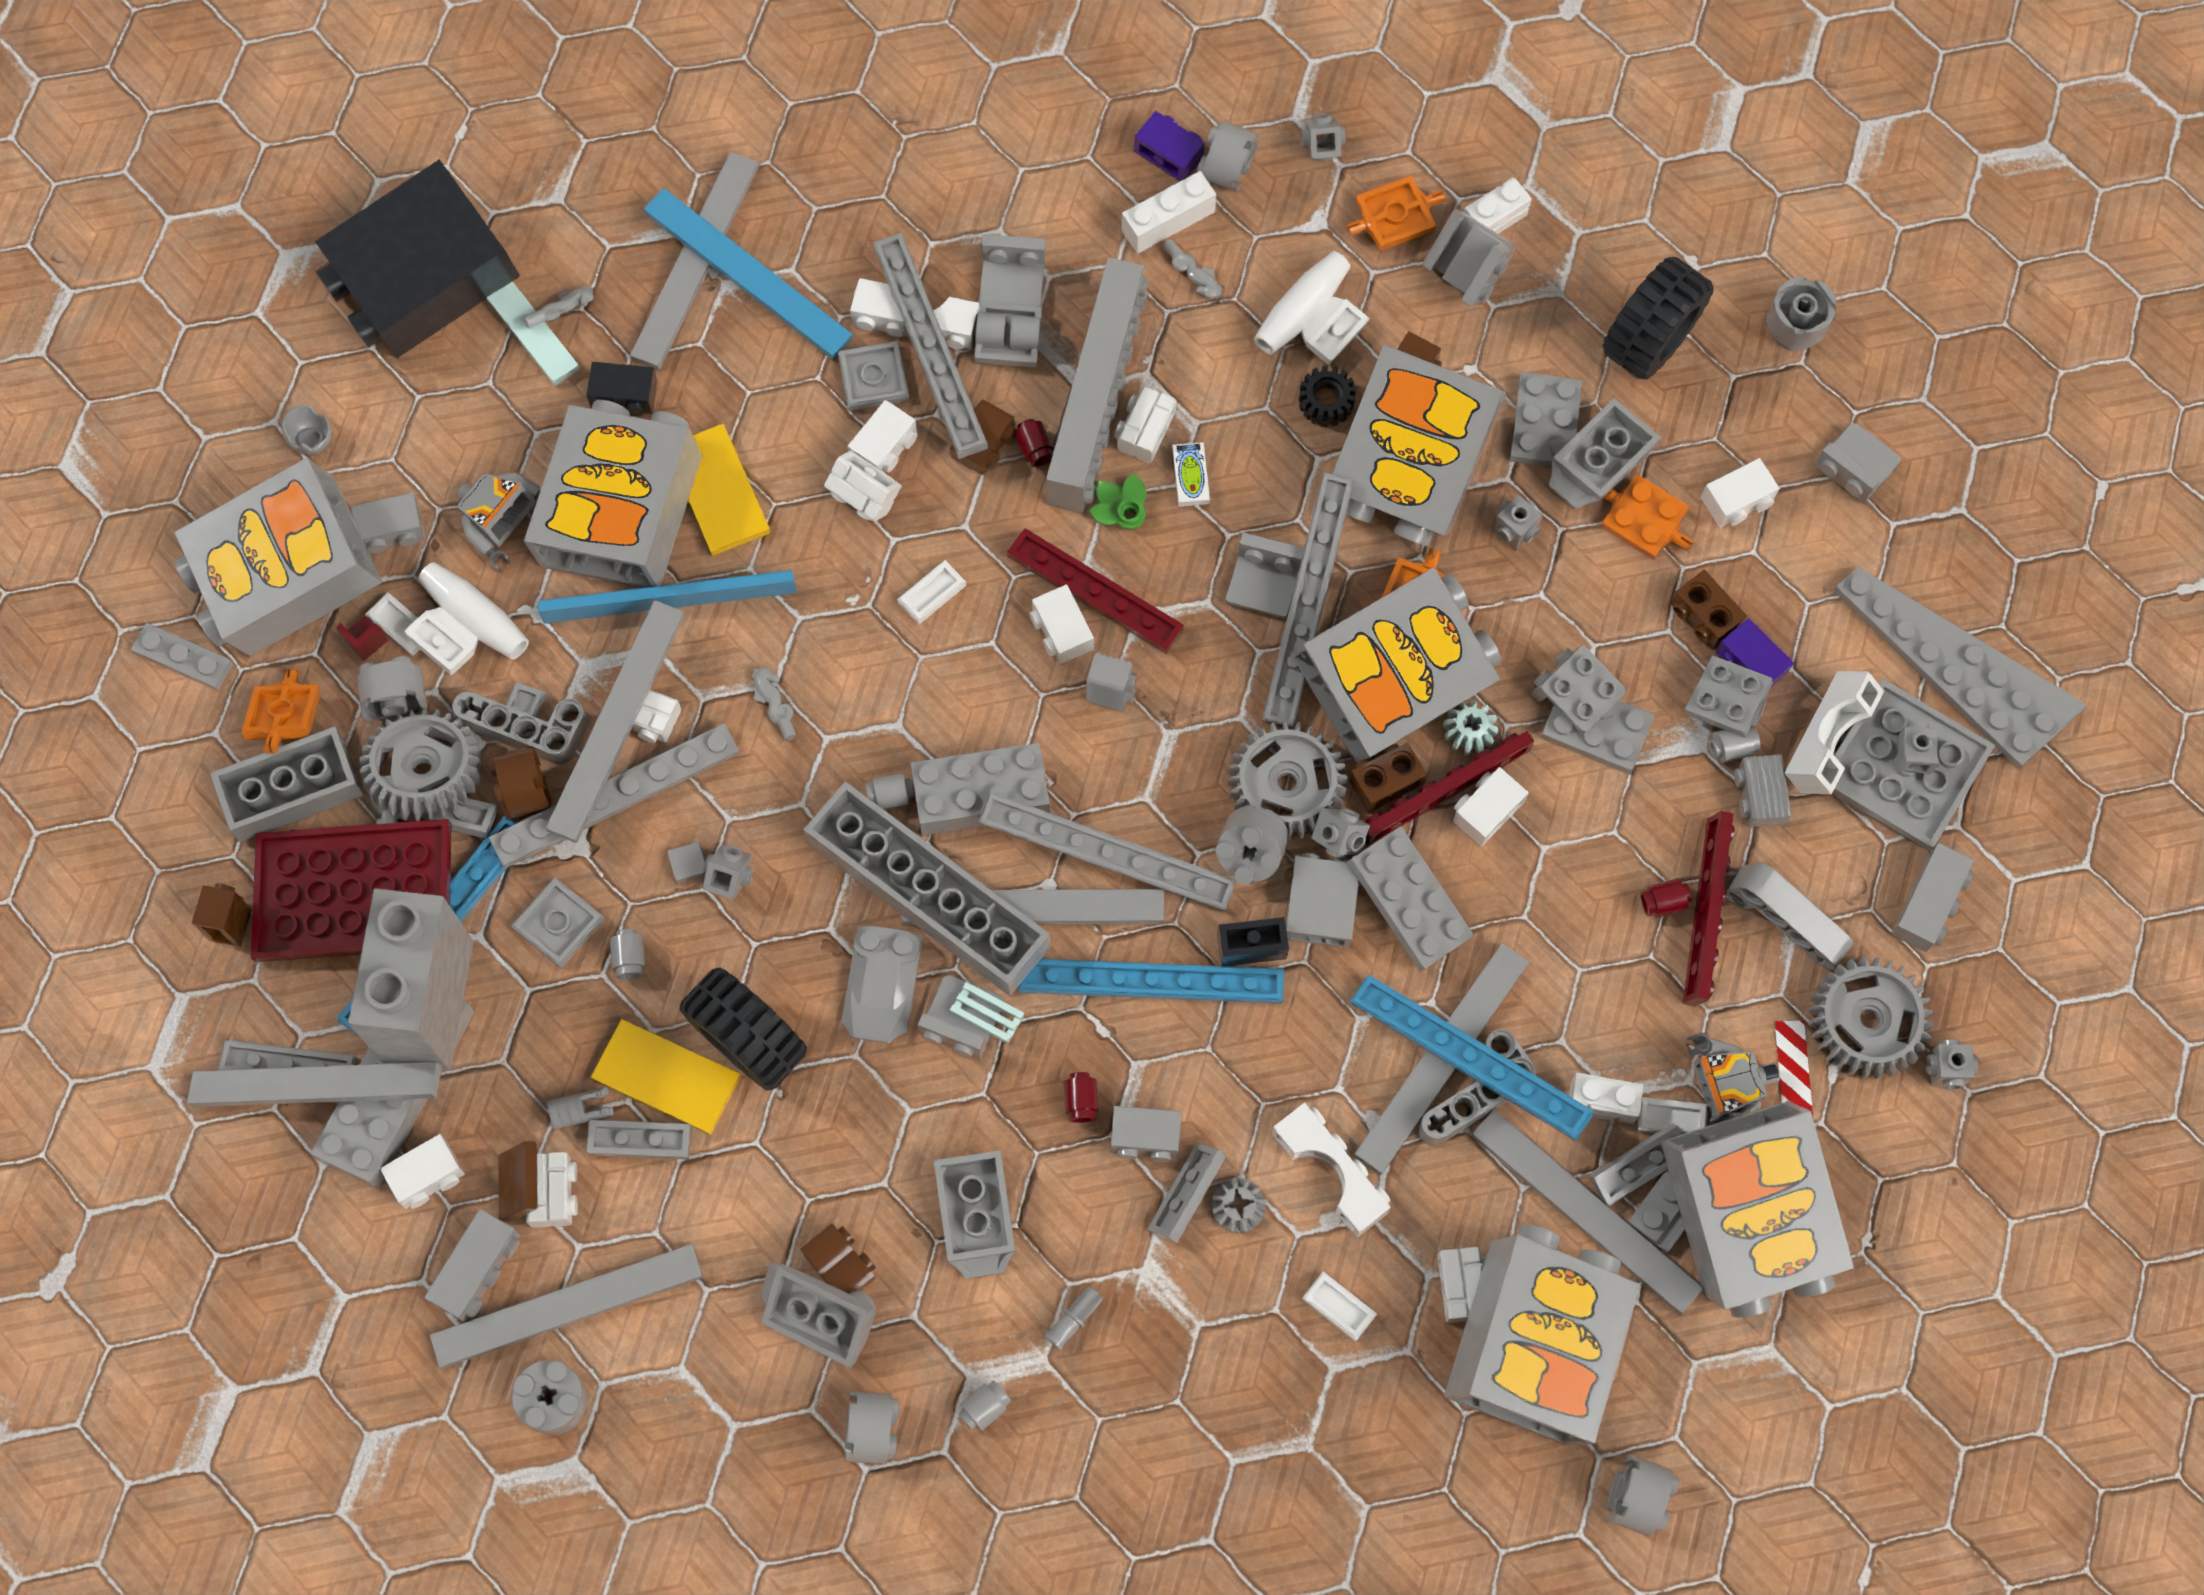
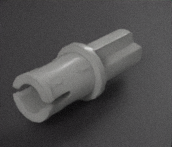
[1044,1287,1103,1350]

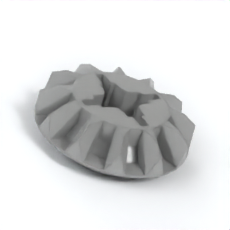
[1212,1178,1266,1233]

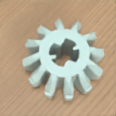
[1443,700,1498,755]

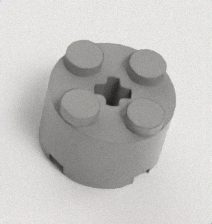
[1197,121,1259,192]
[1766,277,1836,351]
[357,656,427,726]
[1215,806,1287,885]
[512,1360,588,1435]
[844,1391,899,1464]
[1607,1454,1679,1536]

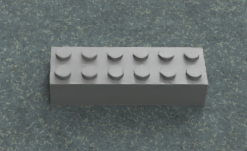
[310,1000,475,1190]

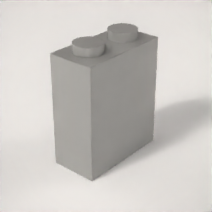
[1286,853,1359,948]

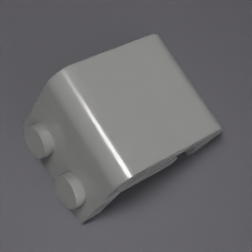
[1423,209,1516,306]

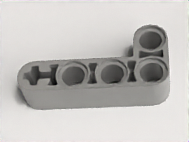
[452,692,588,764]
[1726,862,1853,970]
[1419,1029,1535,1146]

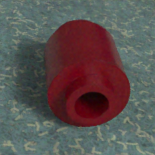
[1014,419,1054,468]
[1640,878,1692,918]
[1063,1072,1099,1123]

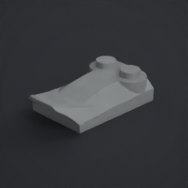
[1549,398,1661,509]
[841,926,923,1043]
[933,1150,1015,1279]
[761,1261,876,1368]

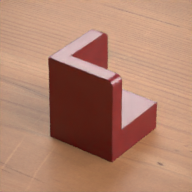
[336,615,388,661]

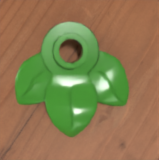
[1089,474,1147,530]

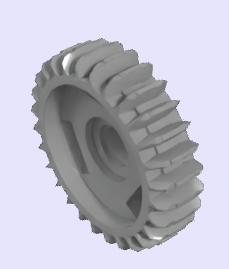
[359,708,483,821]
[1227,721,1347,841]
[1808,957,1934,1080]

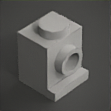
[1898,722,1939,774]

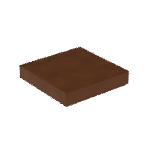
[498,1141,538,1222]

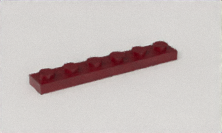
[1007,528,1184,654]
[1365,731,1534,846]
[1683,810,1735,1007]

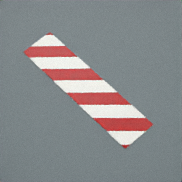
[1775,1020,1813,1117]

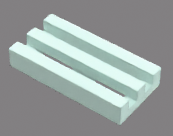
[950,982,1024,1044]

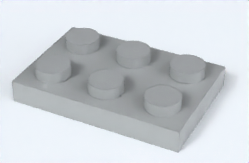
[1510,372,1582,467]
[1540,700,1655,775]

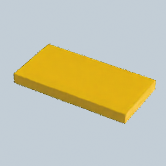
[688,423,771,556]
[591,1019,741,1136]

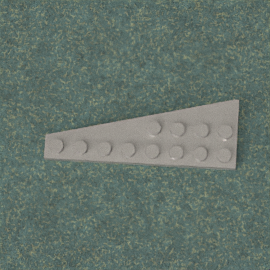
[1834,567,2086,770]

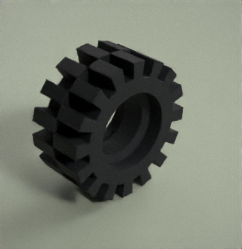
[1299,365,1356,427]

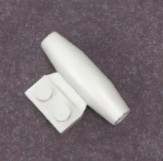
[1254,251,1370,365]
[404,562,529,676]

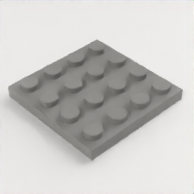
[1832,678,1995,852]

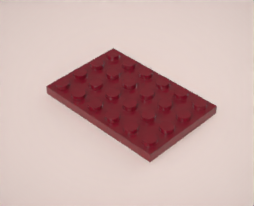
[251,819,452,962]

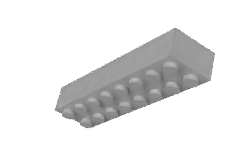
[1046,257,1149,513]
[803,781,1051,996]

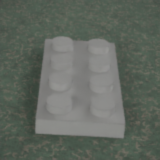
[1347,826,1474,972]

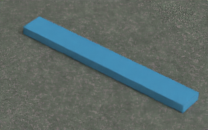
[643,188,852,360]
[538,570,797,623]
[336,816,517,1037]
[1019,959,1284,1004]
[1350,975,1594,1142]

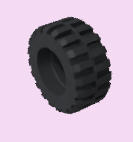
[1602,257,1714,380]
[680,967,807,1091]

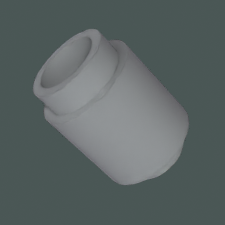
[1709,726,1760,763]
[865,773,914,809]
[610,929,645,980]
[959,1380,1011,1431]

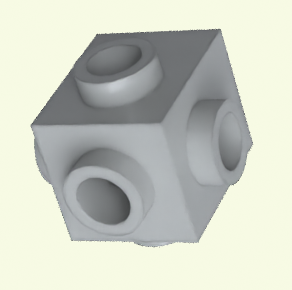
[1301,114,1345,161]
[1493,495,1542,551]
[1311,808,1370,858]
[703,845,754,899]
[1926,1040,1978,1090]

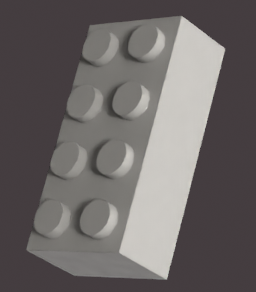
[210,726,364,843]
[911,743,1050,836]

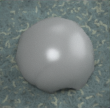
[281,405,333,455]

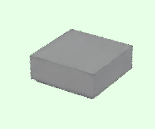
[505,682,547,718]
[667,842,706,884]

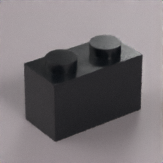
[586,362,658,416]
[1217,917,1289,966]

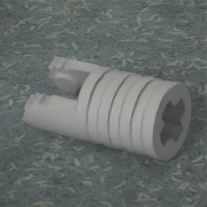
[548,1086,614,1130]

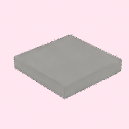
[838,341,909,411]
[511,877,605,969]

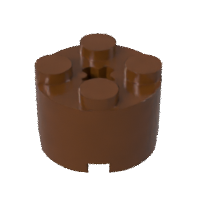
[488,746,551,820]

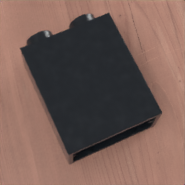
[315,159,520,358]

